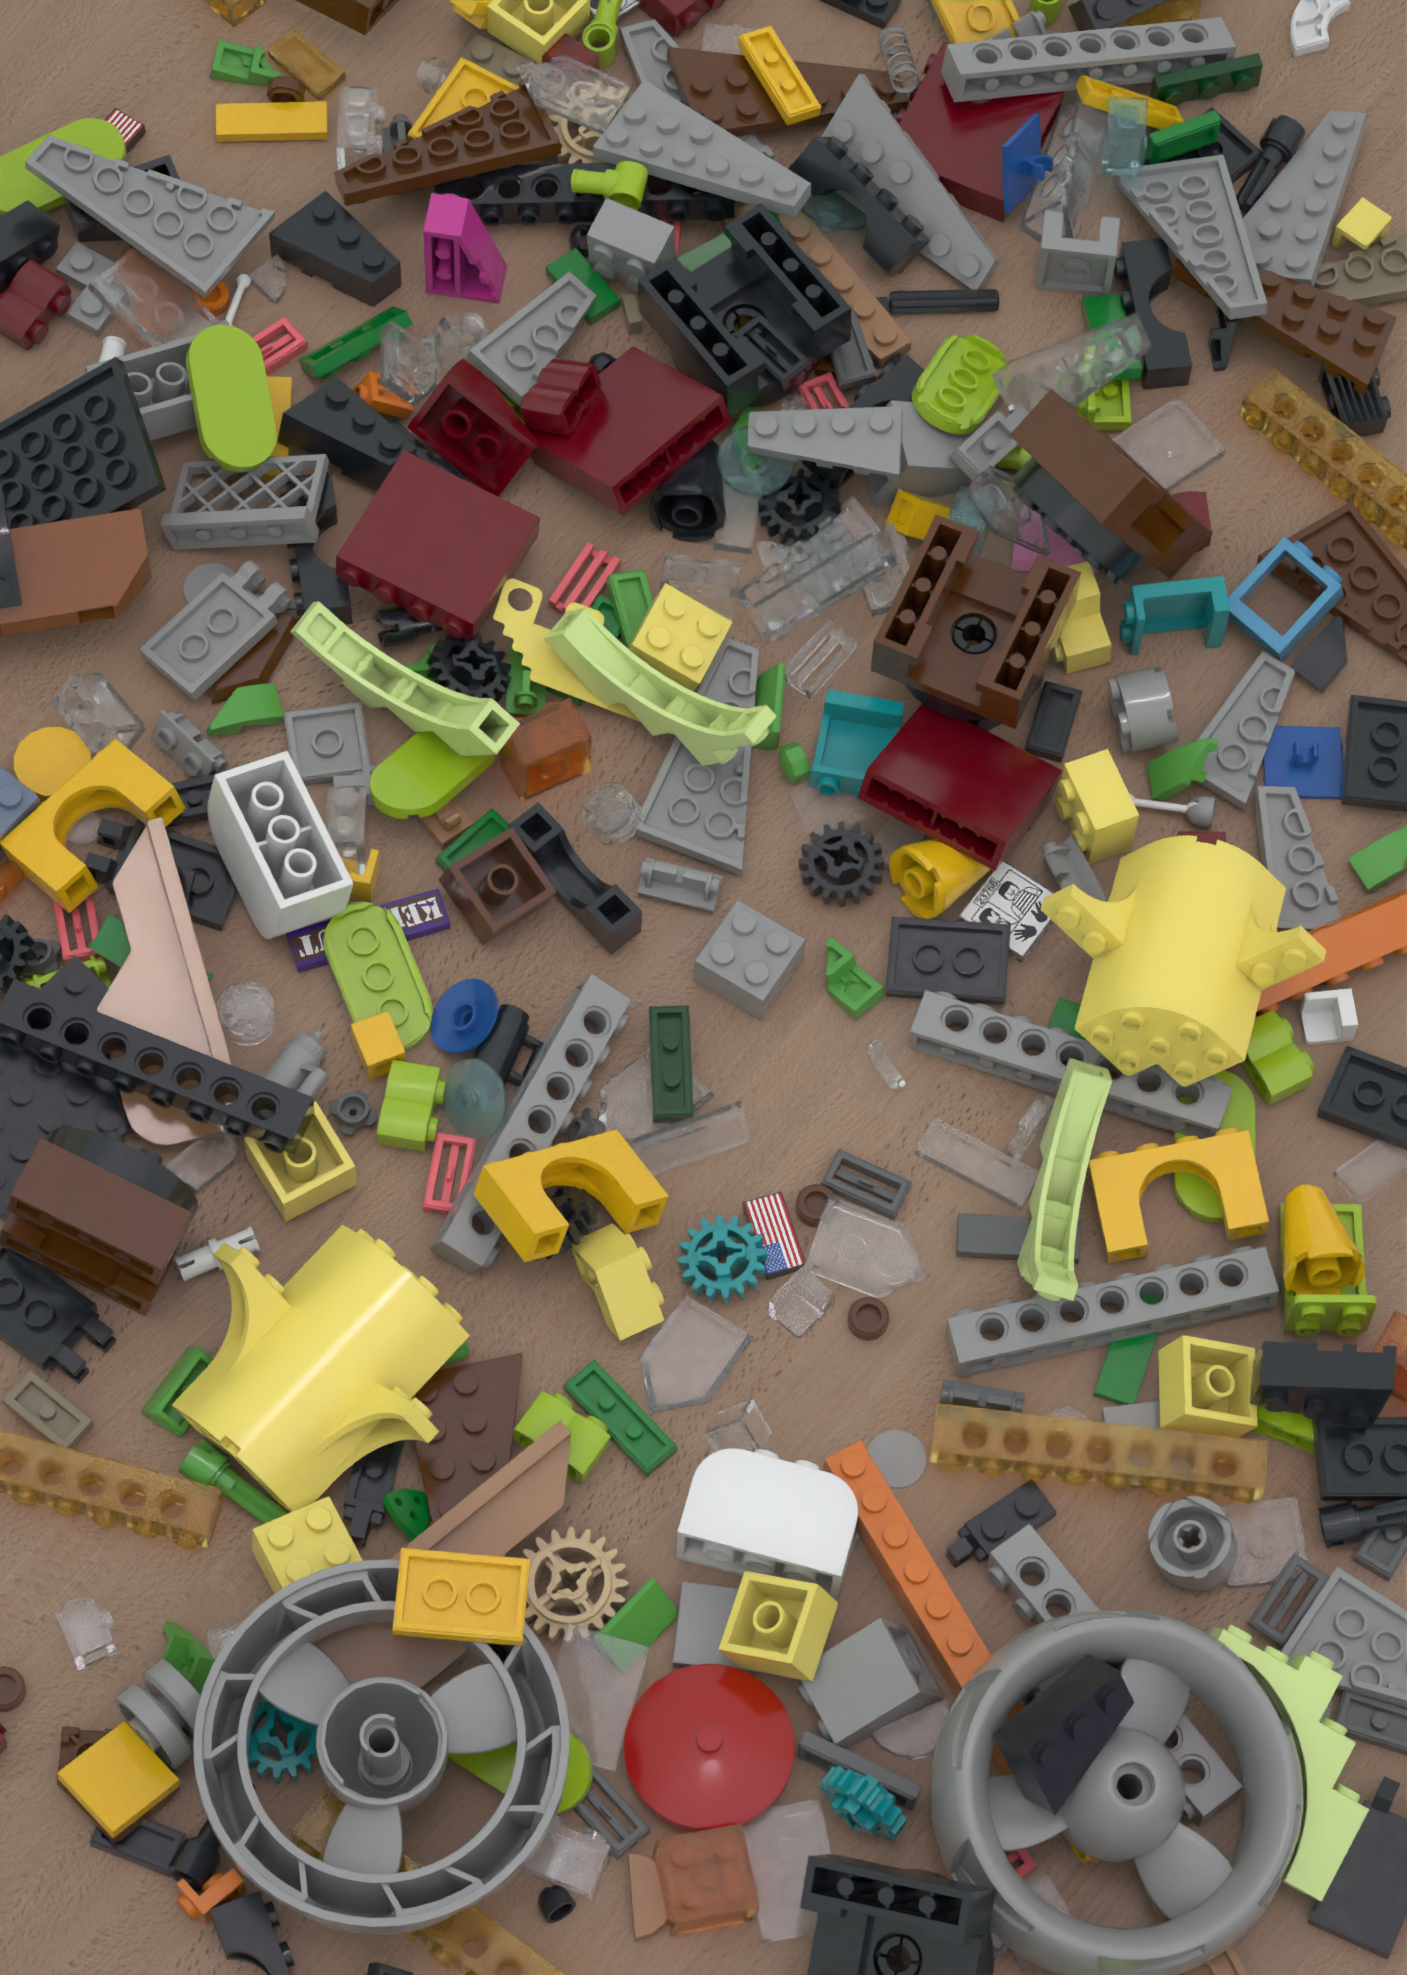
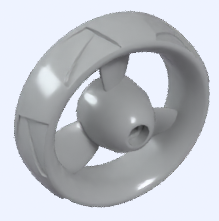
[194,1559,570,1935]
[931,1610,1303,1975]

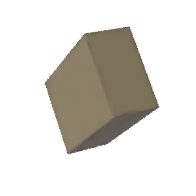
[622,293,642,335]

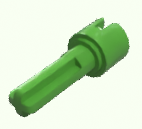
[179,1438,288,1524]

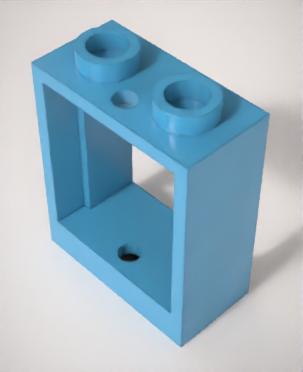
[1228,536,1344,662]

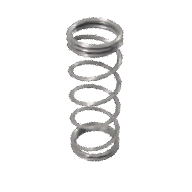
[878,27,920,94]

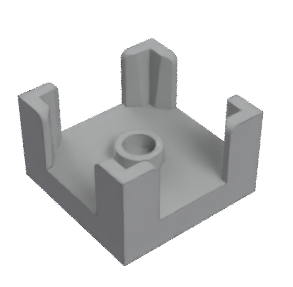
[1035,210,1120,296]

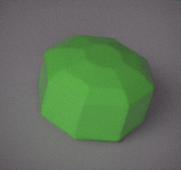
[778,742,810,784]

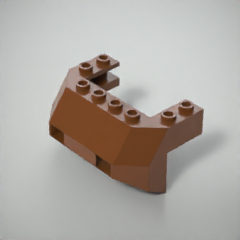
[0,506,152,637]

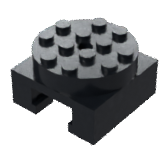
[638,203,851,416]
[800,1854,996,1975]

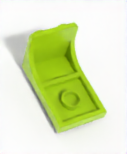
[1278,1203,1377,1336]

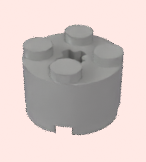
[1108,666,1178,753]
[1148,1496,1238,1592]

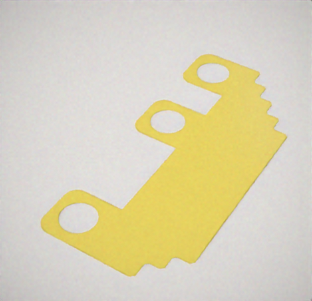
[493,579,640,722]

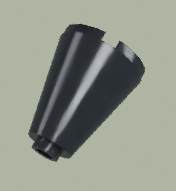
[649,440,726,542]

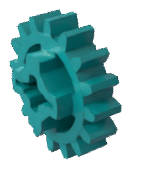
[678,1214,768,1304]
[249,1701,318,1784]
[820,1766,907,1841]

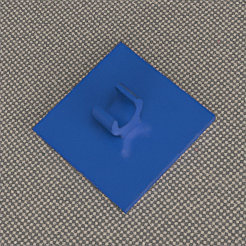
[1002,113,1053,214]
[1263,726,1343,799]

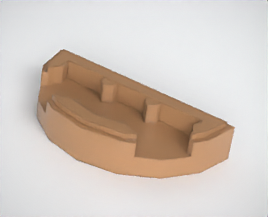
[628,1853,675,1942]

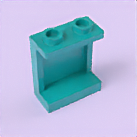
[1119,576,1230,655]
[809,689,904,802]

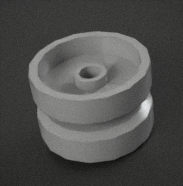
[114,1659,201,1769]

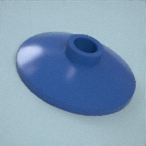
[431,979,499,1054]

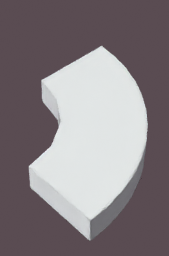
[1289,0,1350,57]

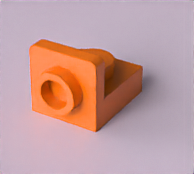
[353,371,413,420]
[176,1868,246,1925]

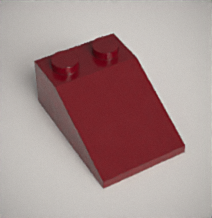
[407,358,539,497]

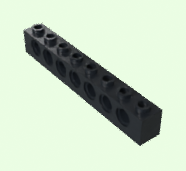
[434,163,735,226]
[0,979,315,1155]

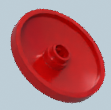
[624,1664,795,1834]

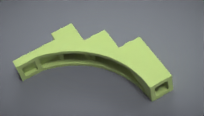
[290,601,520,756]
[544,607,777,766]
[1017,1058,1112,1301]
[1210,1625,1369,1902]

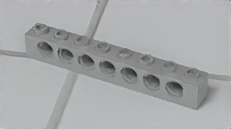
[941,17,1236,102]
[429,974,631,1274]
[909,990,1233,1139]
[946,1246,1279,1378]
[987,1524,1243,1828]

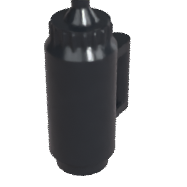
[465,1004,544,1108]

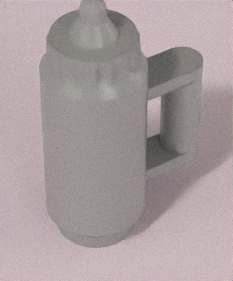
[255,1031,328,1120]

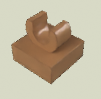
[419,798,474,851]

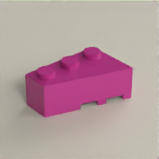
[423,193,507,304]

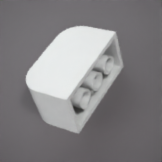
[207,751,354,939]
[676,1448,858,1601]

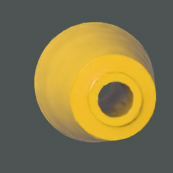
[889,839,991,919]
[1283,1184,1365,1295]

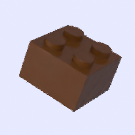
[439,827,557,945]

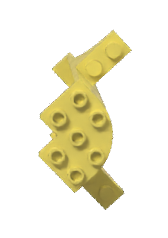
[1040,835,1326,1087]
[172,1225,470,1513]

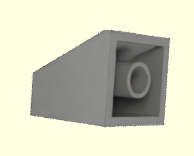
[865,400,975,507]
[798,1618,946,1747]

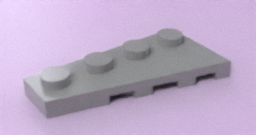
[466,271,597,406]
[748,406,903,482]
[1196,651,1296,810]
[1253,786,1341,932]

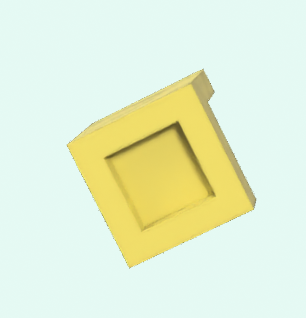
[1332,197,1393,249]

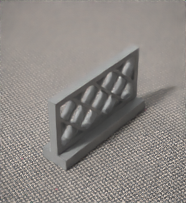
[160,454,329,550]

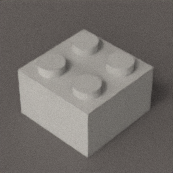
[587,198,677,293]
[694,900,806,1020]

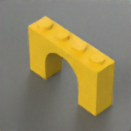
[0,738,186,913]
[1088,1128,1269,1264]
[473,1129,669,1262]

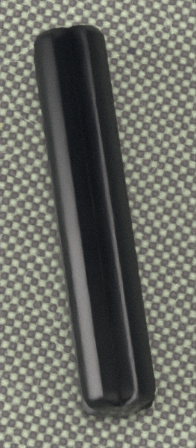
[888,289,1000,314]

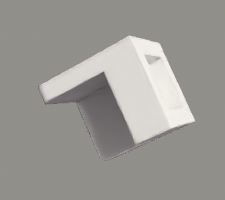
[1299,988,1358,1045]

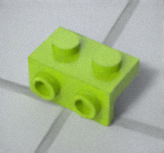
[1075,346,1131,430]

